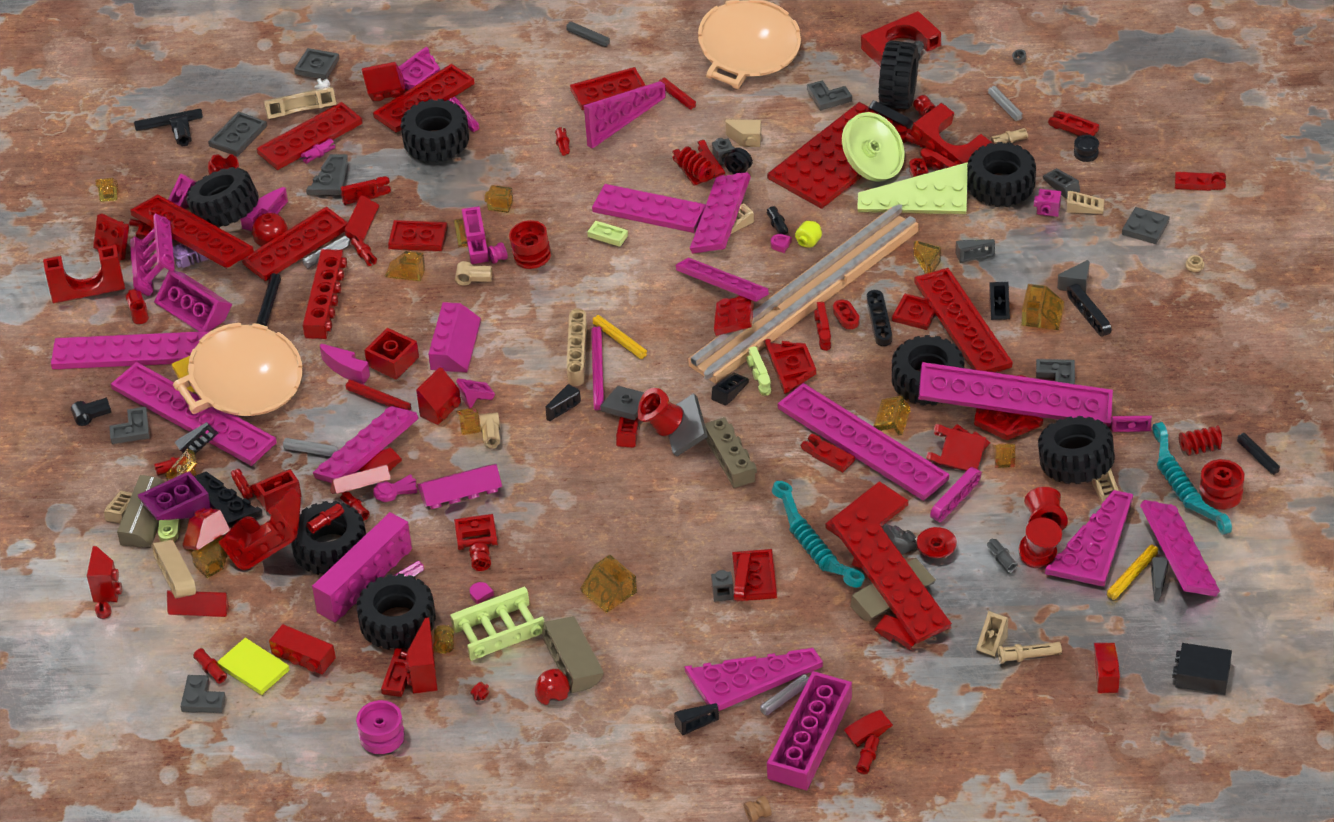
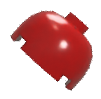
[252,213,288,246]

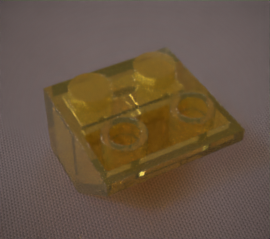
[1022,284,1065,330]
[580,554,637,613]

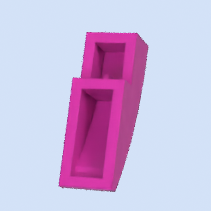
[240,187,288,232]
[462,206,489,264]
[320,343,370,384]

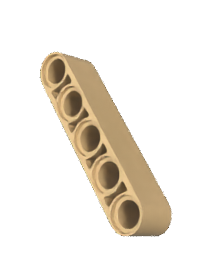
[567,309,587,386]
[152,539,196,599]

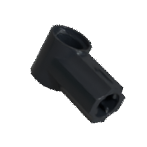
[170,115,191,147]
[71,397,112,426]

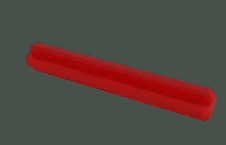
[345,379,412,411]

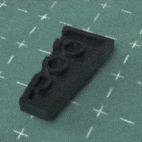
[194,471,262,528]

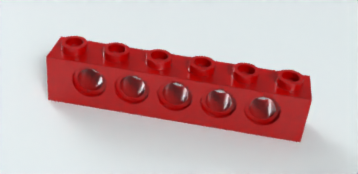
[303,249,347,339]

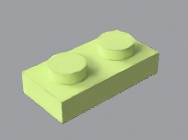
[587,221,628,247]

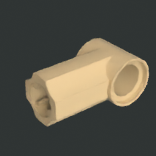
[455,261,492,286]
[479,412,500,449]

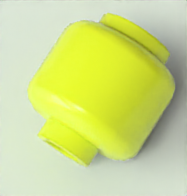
[795,221,822,248]

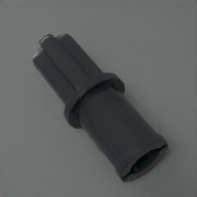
[766,206,788,235]

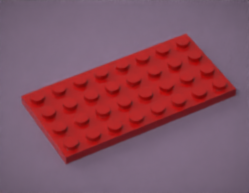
[767,102,912,209]

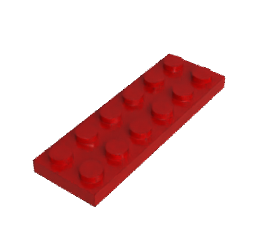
[373,64,475,133]
[256,102,363,171]
[242,206,348,281]

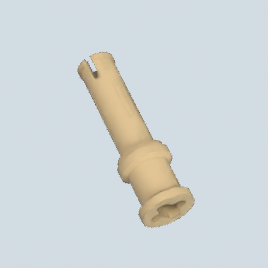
[997,642,1062,664]

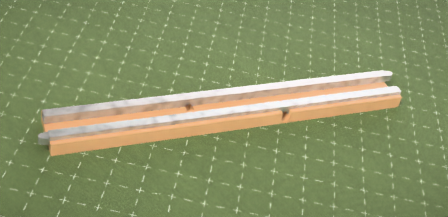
[688,204,918,384]

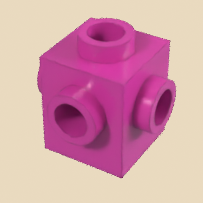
[1034,189,1061,217]

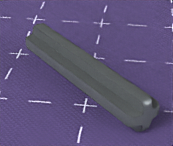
[566,21,610,47]

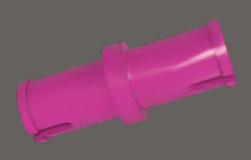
[301,139,335,164]

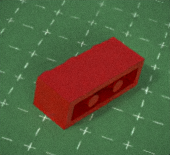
[269,624,336,675]

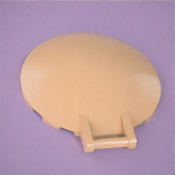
[698,0,801,89]
[173,323,302,416]

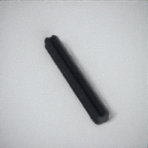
[134,108,203,131]
[256,273,281,326]

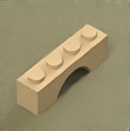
[263,86,337,119]

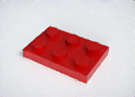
[714,295,754,336]

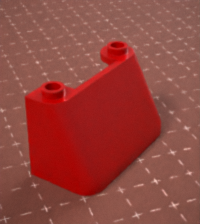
[218,487,301,570]

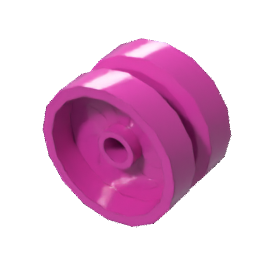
[356,700,405,754]

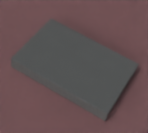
[208,111,267,157]
[668,393,708,456]

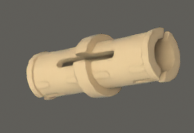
[990,128,1028,144]

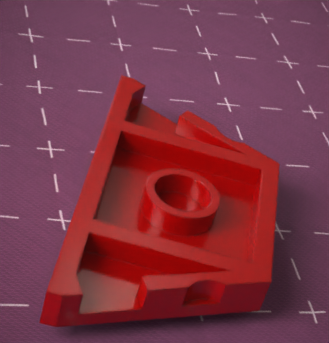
[765,339,816,394]
[974,408,1043,440]

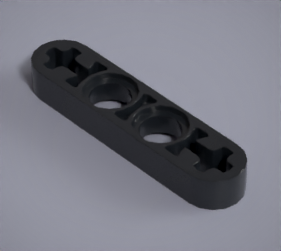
[1066,284,1112,337]
[867,290,892,346]

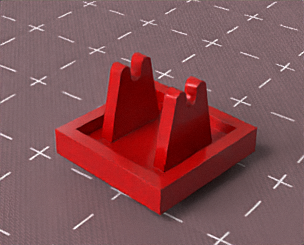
[93,213,129,261]

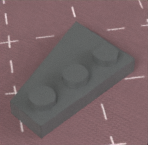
[306,154,348,195]

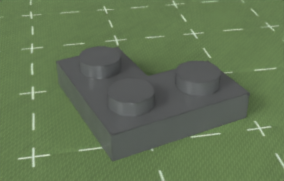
[807,80,852,111]
[1036,359,1075,384]
[109,407,150,444]
[180,675,226,713]

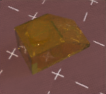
[385,251,425,281]

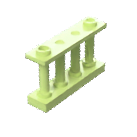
[450,587,544,661]

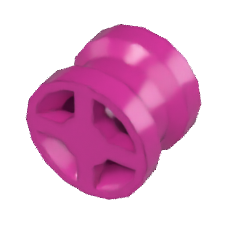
[487,242,508,264]

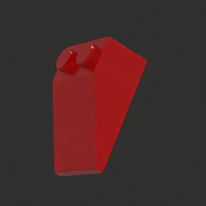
[404,617,438,694]

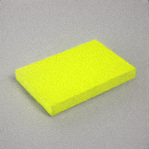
[217,638,290,695]

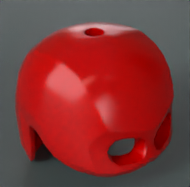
[208,154,239,175]
[535,669,570,705]

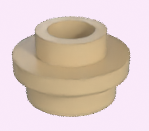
[1186,255,1204,272]

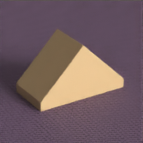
[976,611,1008,657]

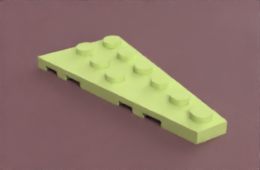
[858,162,968,214]

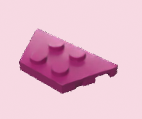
[399,47,440,90]

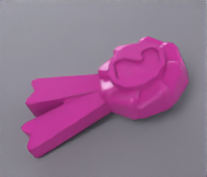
[373,474,417,502]

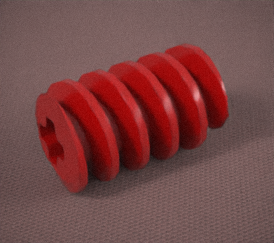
[677,146,716,182]
[1179,425,1222,456]

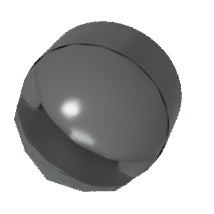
[1012,49,1027,65]

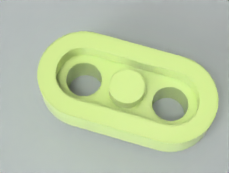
[158,519,180,542]

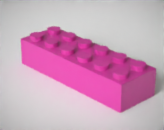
[312,512,412,623]
[767,671,852,791]

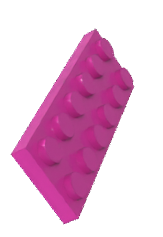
[690,172,751,254]
[592,184,706,233]
[313,406,419,483]
[1140,500,1220,597]

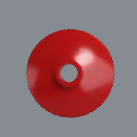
[917,527,957,558]

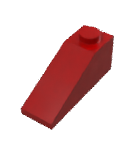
[1094,643,1120,693]

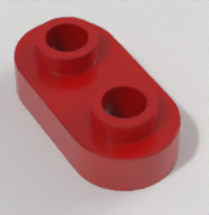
[833,299,860,329]

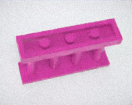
[130,213,175,296]

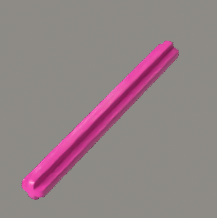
[591,326,604,411]

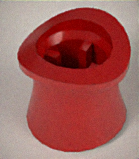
[638,388,683,436]
[1024,487,1068,530]
[1019,518,1062,568]

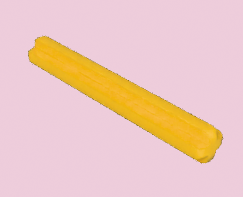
[592,315,647,359]
[1107,544,1159,600]

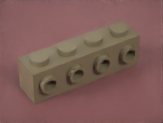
[704,417,757,488]

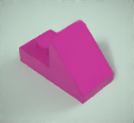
[168,173,196,209]
[456,378,495,409]

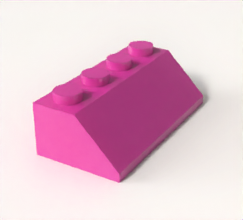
[154,270,232,332]
[428,302,481,373]
[417,464,502,509]

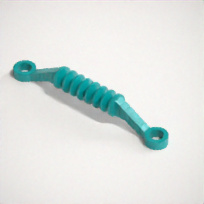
[1152,422,1232,535]
[772,481,865,588]

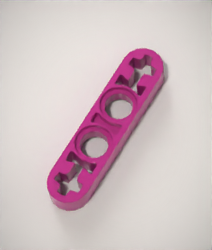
[930,467,982,522]

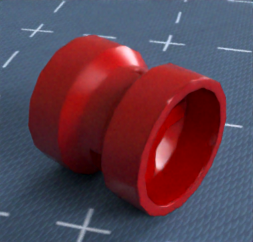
[913,95,936,117]
[469,543,491,571]

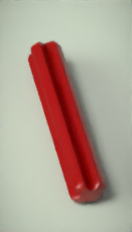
[659,77,696,110]

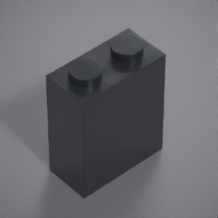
[1172,643,1232,695]

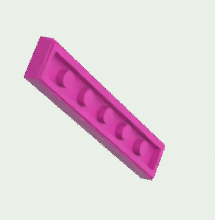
[676,257,769,302]

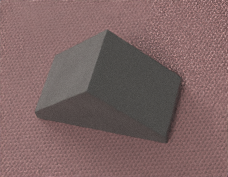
[1057,260,1090,293]

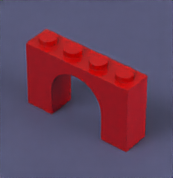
[861,11,941,67]
[911,103,994,165]
[43,245,125,303]

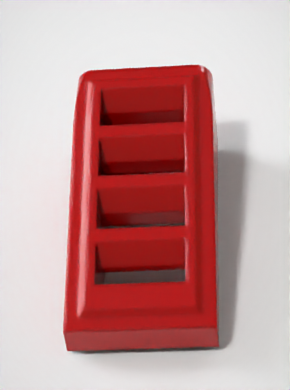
[616,417,639,448]

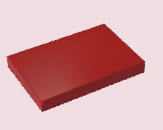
[388,220,448,251]
[732,549,777,601]

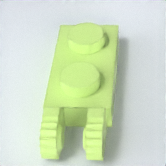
[746,346,771,396]

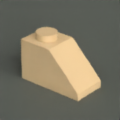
[725,119,761,147]

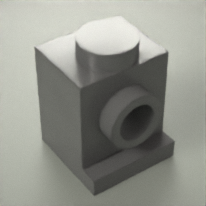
[712,138,735,165]
[711,570,734,602]

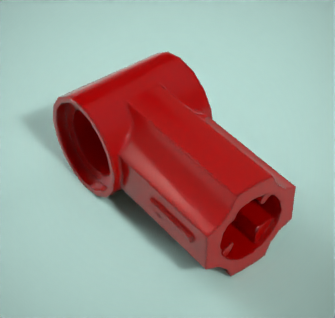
[125,289,149,324]

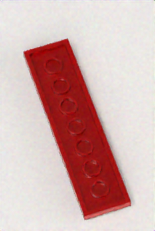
[131,194,254,269]
[914,268,1013,373]
[830,505,952,644]

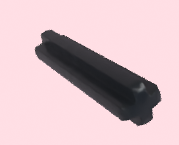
[1237,433,1280,475]

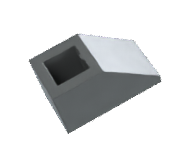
[882,524,917,555]

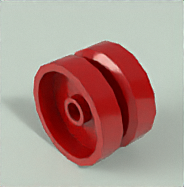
[1199,459,1245,510]

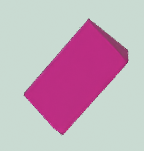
[1111,416,1152,432]

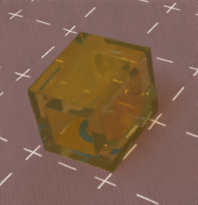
[485,185,513,213]

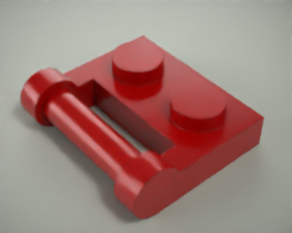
[454,514,498,551]

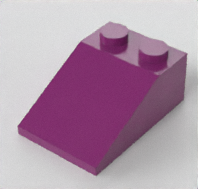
[138,471,210,520]

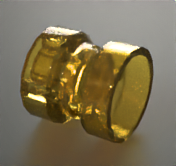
[434,625,454,654]

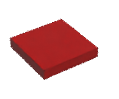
[892,293,935,330]

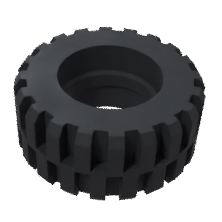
[878,41,919,110]
[401,99,469,162]
[967,142,1036,207]
[186,167,259,228]
[892,335,965,406]
[1038,416,1115,484]
[291,501,366,575]
[357,573,436,650]

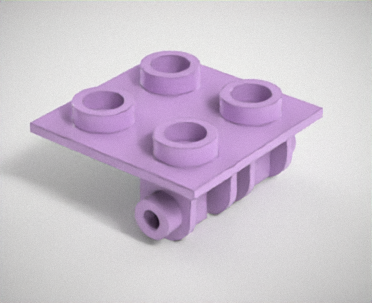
[173,244,208,268]

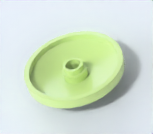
[842,112,905,182]

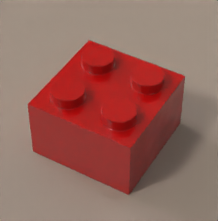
[364,328,419,380]

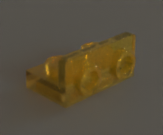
[874,395,910,436]

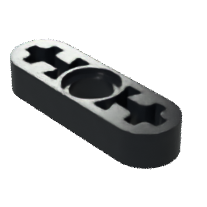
[868,100,914,129]

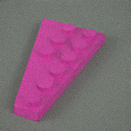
[584,81,666,149]
[1045,490,1133,587]
[684,648,823,711]

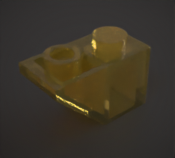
[191,534,227,579]

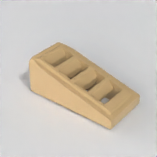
[1067,191,1104,214]
[731,203,754,234]
[1092,468,1119,503]
[104,491,132,524]

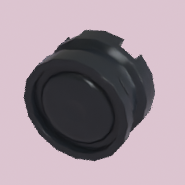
[1074,135,1099,162]
[724,148,753,174]

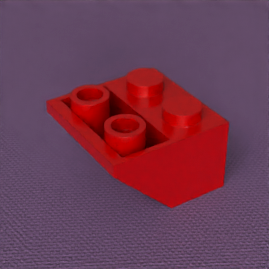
[250,469,302,512]

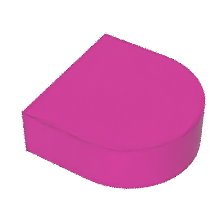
[771,234,792,253]
[470,582,494,604]

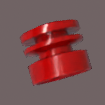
[509,220,551,269]

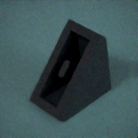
[989,282,1010,320]

